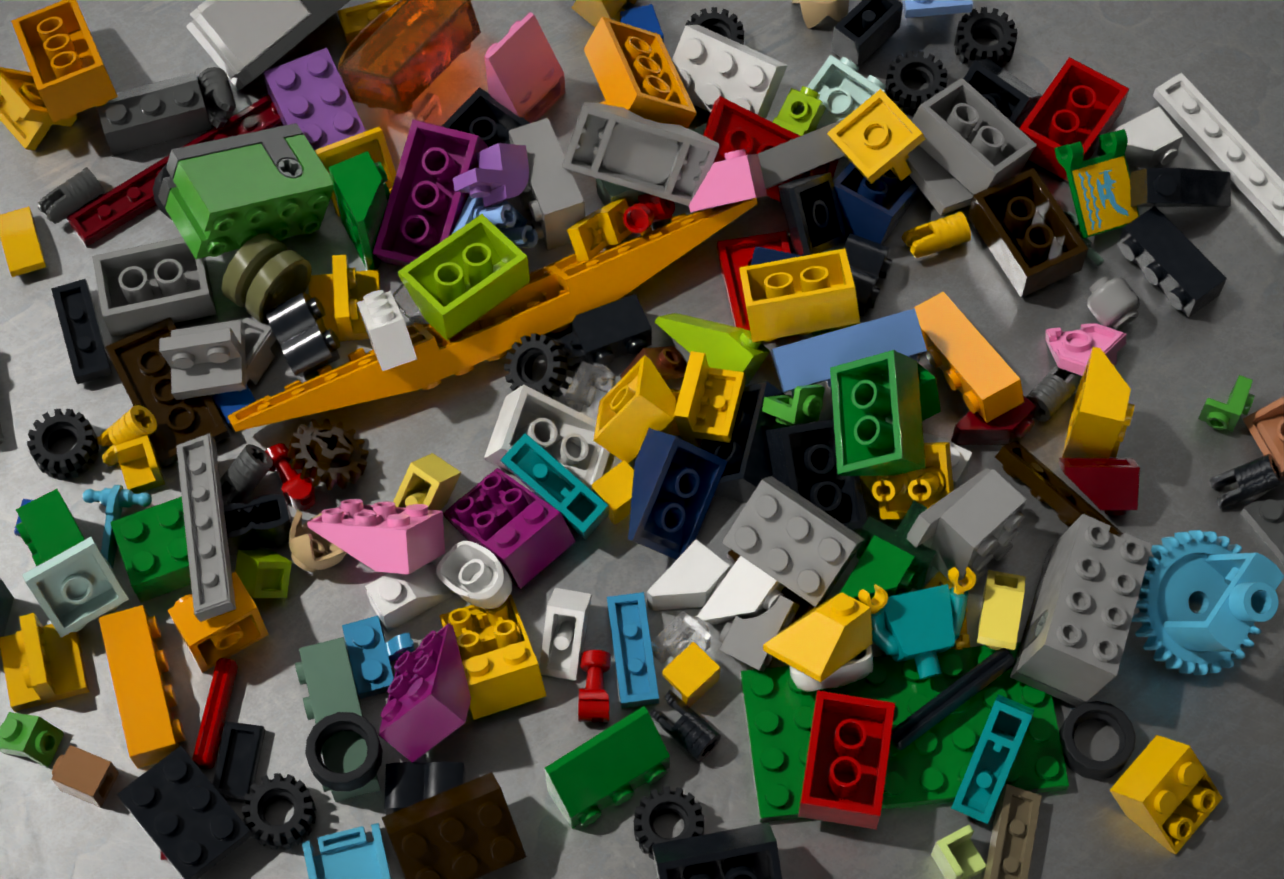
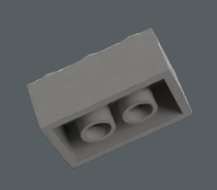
[912,78,1037,195]
[509,118,585,251]
[92,237,216,337]
[927,469,1027,582]
[722,476,865,607]

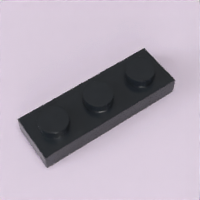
[51,279,112,384]

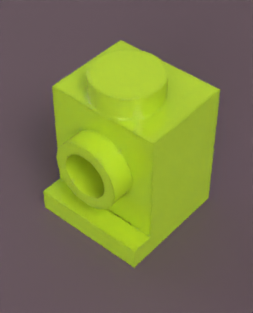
[773,86,826,136]

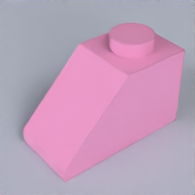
[689,149,767,212]

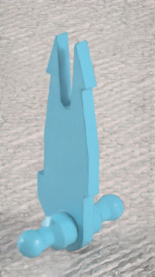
[82,485,152,569]

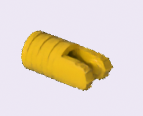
[901,212,971,258]
[96,405,157,467]

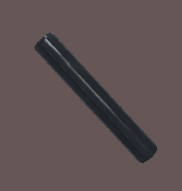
[890,648,1015,750]

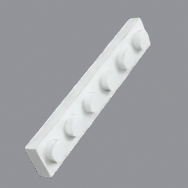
[1153,72,1284,237]

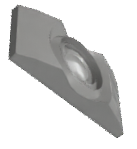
[562,102,719,206]

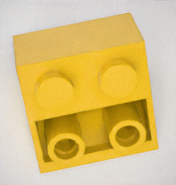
[1110,735,1223,854]

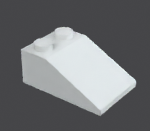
[484,384,610,490]

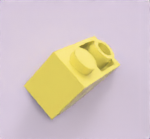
[977,570,1026,650]

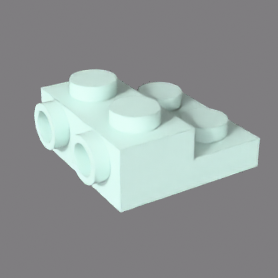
[794,55,887,129]
[22,537,129,638]

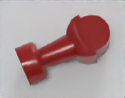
[623,194,675,233]
[265,443,316,511]
[578,650,611,722]

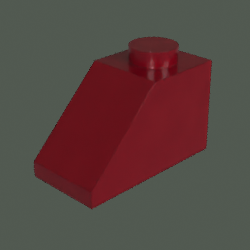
[951,395,1036,445]
[1059,458,1140,515]

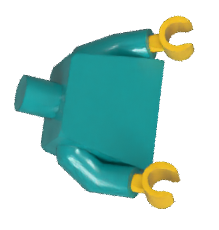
[858,567,976,680]

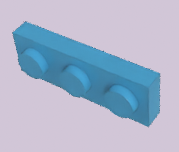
[607,592,659,708]

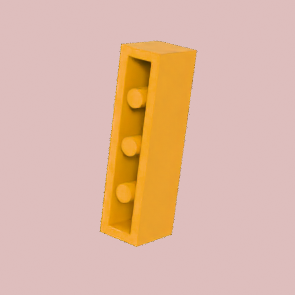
[912,291,1024,423]
[98,605,186,769]

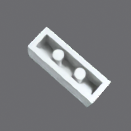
[357,290,417,371]

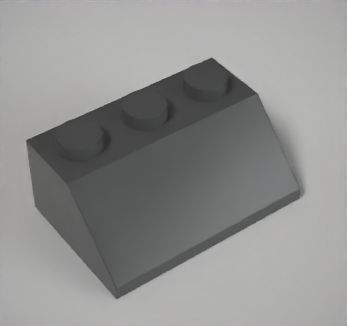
[97,72,212,156]

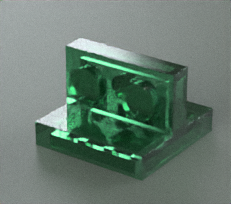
[856,501,937,590]

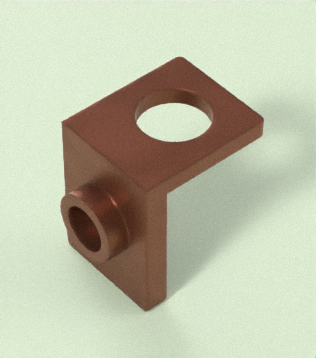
[620,346,687,380]

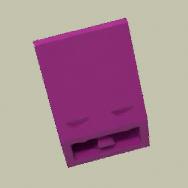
[443,468,576,589]
[378,623,471,763]

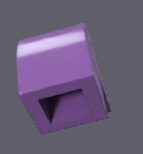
[453,143,529,208]

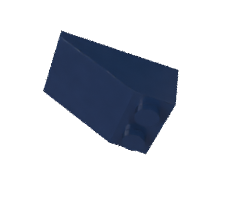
[833,162,920,244]
[628,428,728,560]

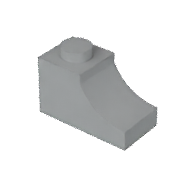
[719,595,800,672]

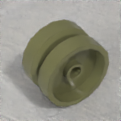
[221,233,312,325]

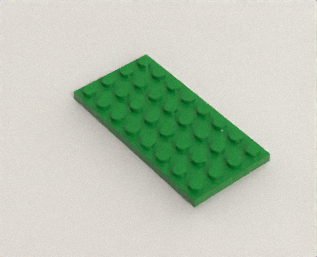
[740,642,1069,822]

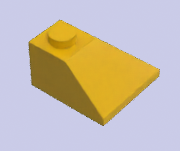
[763,592,873,682]

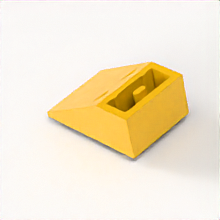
[439,594,546,720]

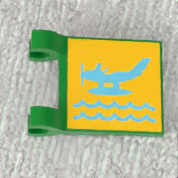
[1055,129,1140,238]

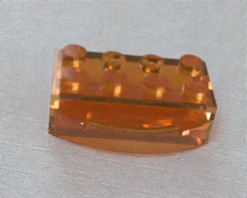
[338,0,481,114]

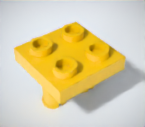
[872,442,954,519]

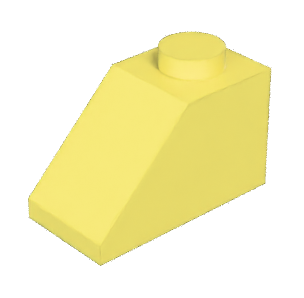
[393,453,461,511]

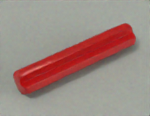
[192,658,238,769]

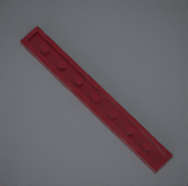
[66,94,283,247]

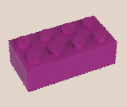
[373,119,488,267]

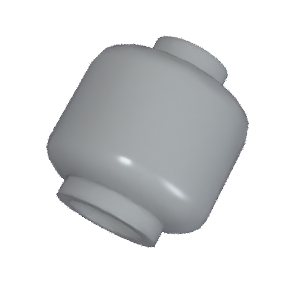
[1086,276,1140,330]

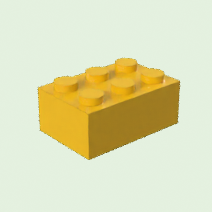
[739,248,860,343]

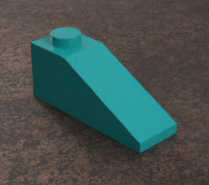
[500,433,609,540]
[951,694,1034,824]

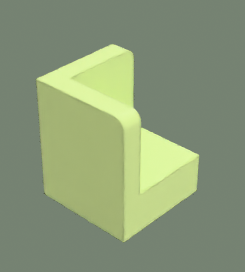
[931,824,986,879]

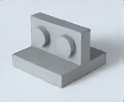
[159,319,246,400]

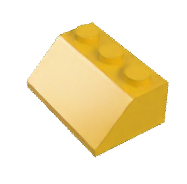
[1062,347,1135,458]

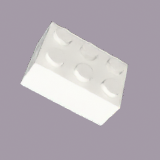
[672,25,788,119]

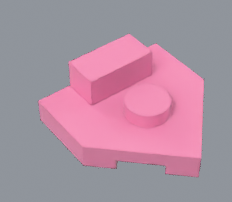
[1045,323,1127,376]

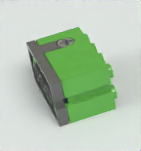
[158,123,334,260]

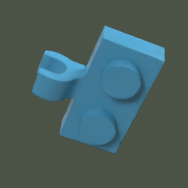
[342,615,415,699]

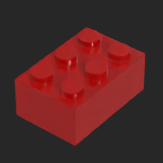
[1019,57,1130,181]
[798,690,895,829]

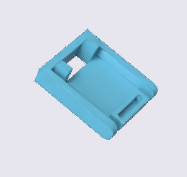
[302,823,392,879]

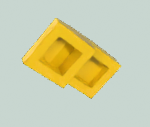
[567,198,633,262]
[0,206,46,277]

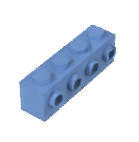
[771,308,927,396]

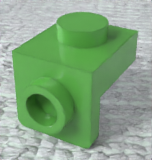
[1198,375,1255,432]
[762,384,825,426]
[0,712,64,767]

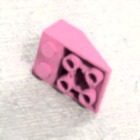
[484,12,565,123]
[307,499,445,575]

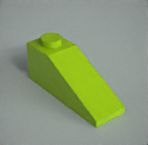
[654,313,770,385]

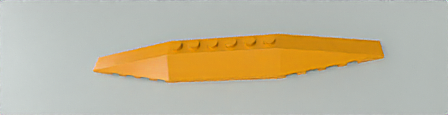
[227,198,758,432]

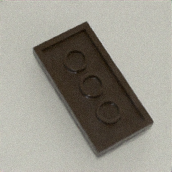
[105,317,230,467]

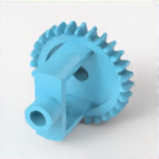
[1132,530,1284,675]

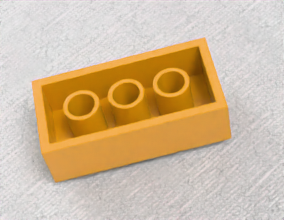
[11,0,118,123]
[584,17,697,128]

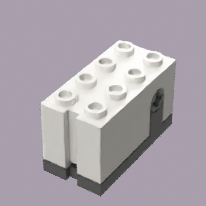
[186,0,350,90]

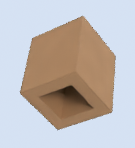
[51,745,119,808]

